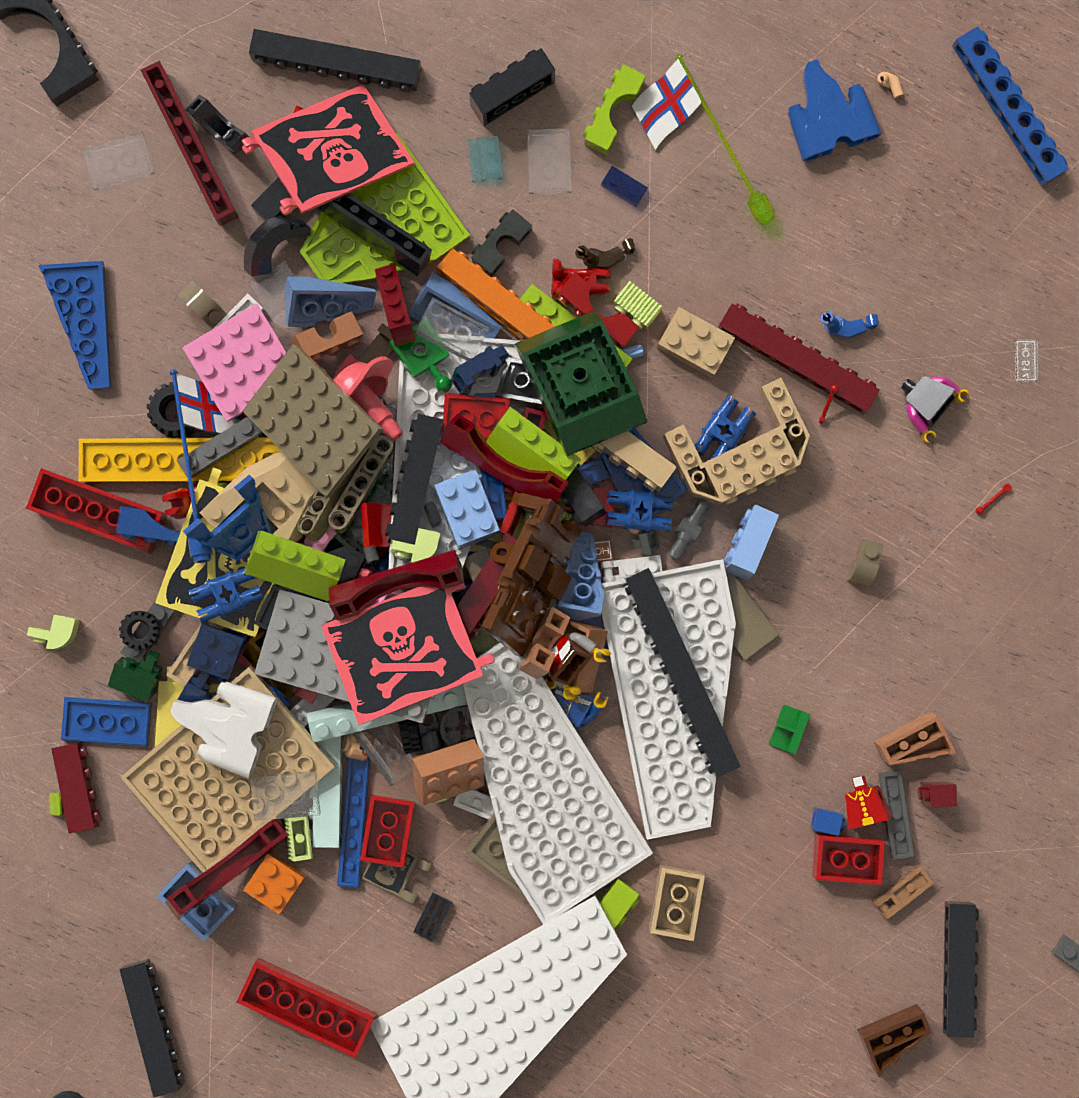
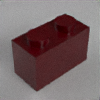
[918,781,957,807]

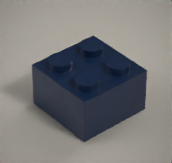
[186,623,244,680]

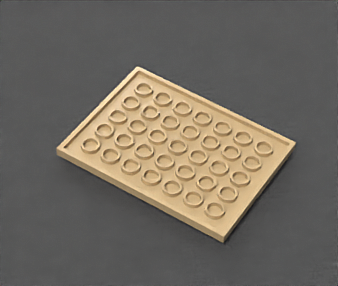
[120,666,336,873]

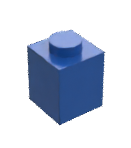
[810,807,845,836]

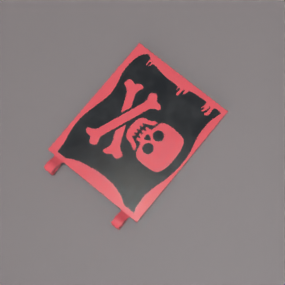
[242,84,415,215]
[321,583,495,725]

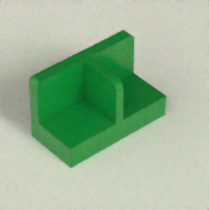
[769,705,810,755]

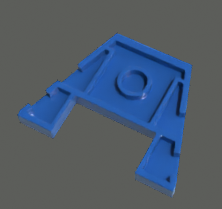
[183,475,271,561]

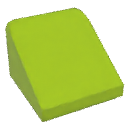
[49,792,65,816]

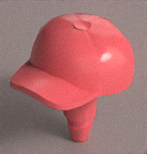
[333,356,403,441]

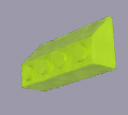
[486,407,581,480]
[244,531,346,601]

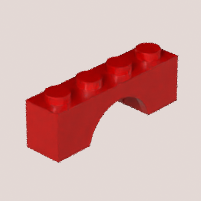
[555,272,639,347]

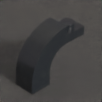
[185,94,249,154]
[244,215,311,277]

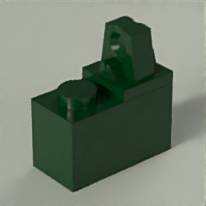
[108,650,163,702]

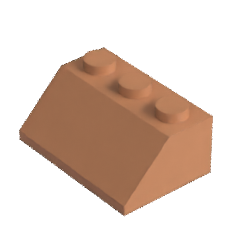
[547,620,608,692]

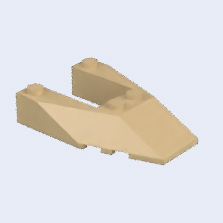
[200,451,317,560]

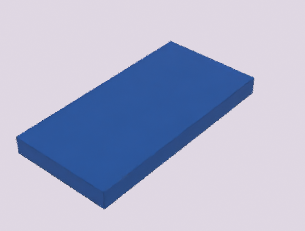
[61,697,152,746]

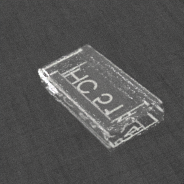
[1015,339,1038,382]

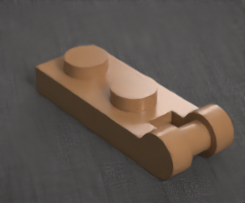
[872,865,934,920]

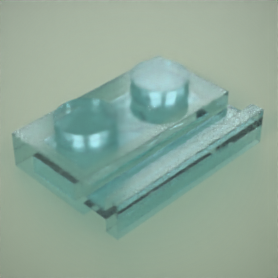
[468,136,503,183]

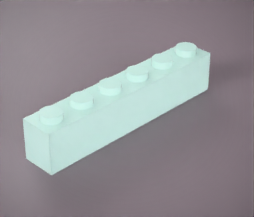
[309,735,343,848]

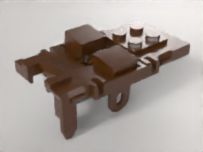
[482,493,581,658]

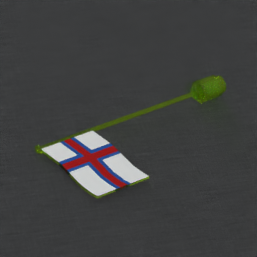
[632,54,775,225]

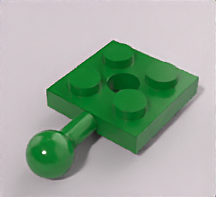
[389,319,452,393]

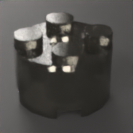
[440,706,477,746]

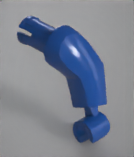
[820,311,879,339]

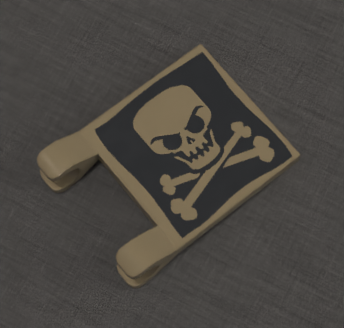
[362,852,432,903]

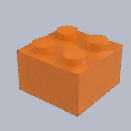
[243,851,307,915]

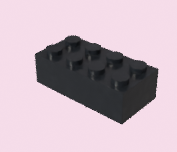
[469,48,555,127]

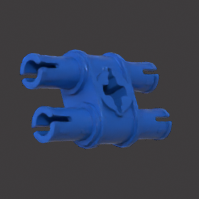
[694,395,757,460]
[605,490,673,532]
[188,568,264,623]

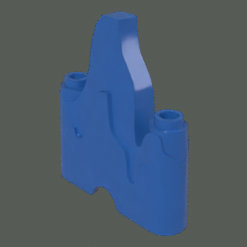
[788,59,882,162]

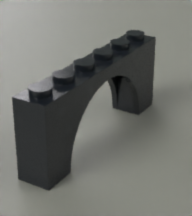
[0,0,99,107]

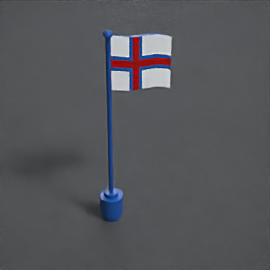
[169,369,244,563]

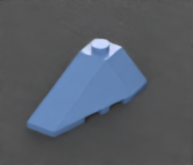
[409,272,501,339]
[285,277,376,327]
[557,532,604,621]

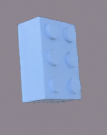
[434,469,500,550]
[724,505,779,581]

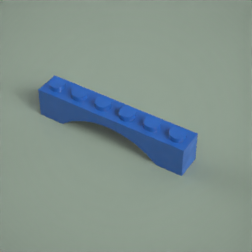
[116,506,180,546]

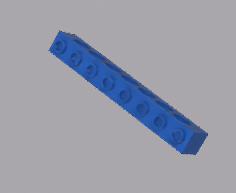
[952,26,1069,187]

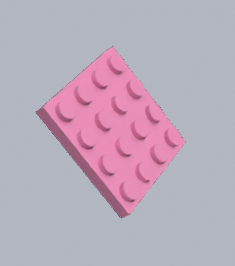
[182,303,286,422]

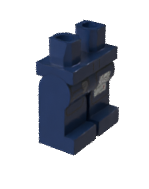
[451,345,509,395]

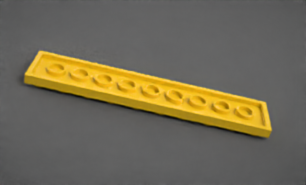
[78,437,281,482]

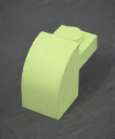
[390,528,440,563]
[27,615,80,649]

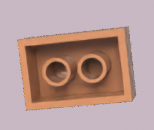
[412,739,484,806]

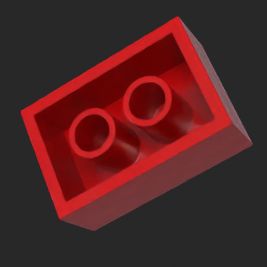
[360,795,415,868]
[812,833,885,885]

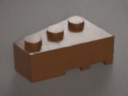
[857,1004,932,1077]

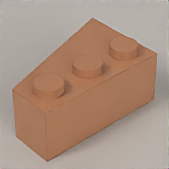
[874,711,957,765]

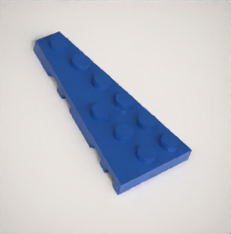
[38,261,111,390]

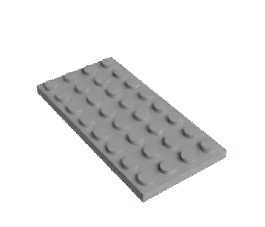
[254,589,431,723]

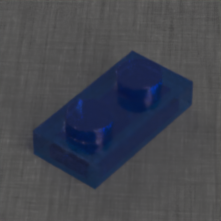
[601,166,648,207]

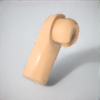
[877,72,904,99]

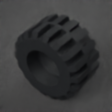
[146,382,196,438]

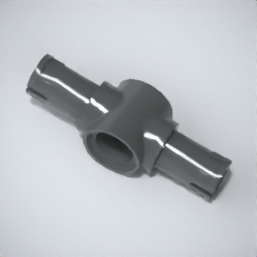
[668,498,710,560]
[348,499,380,564]

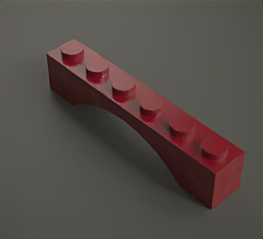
[440,414,569,504]
[329,550,464,621]
[165,818,288,920]

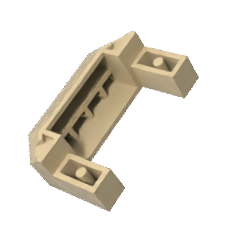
[663,378,810,505]

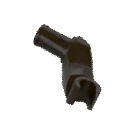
[575,238,635,269]

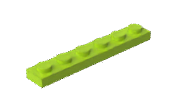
[520,284,633,369]

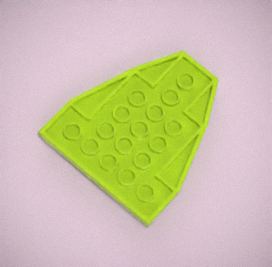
[300,133,471,284]

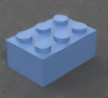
[157,861,238,941]

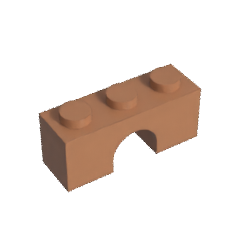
[291,312,363,362]
[518,607,570,679]

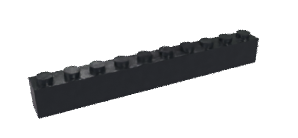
[622,568,741,778]

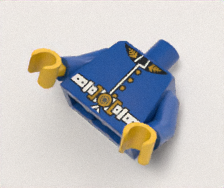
[544,674,609,729]

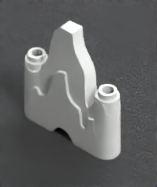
[170,682,277,779]

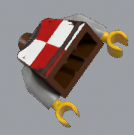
[548,632,611,700]

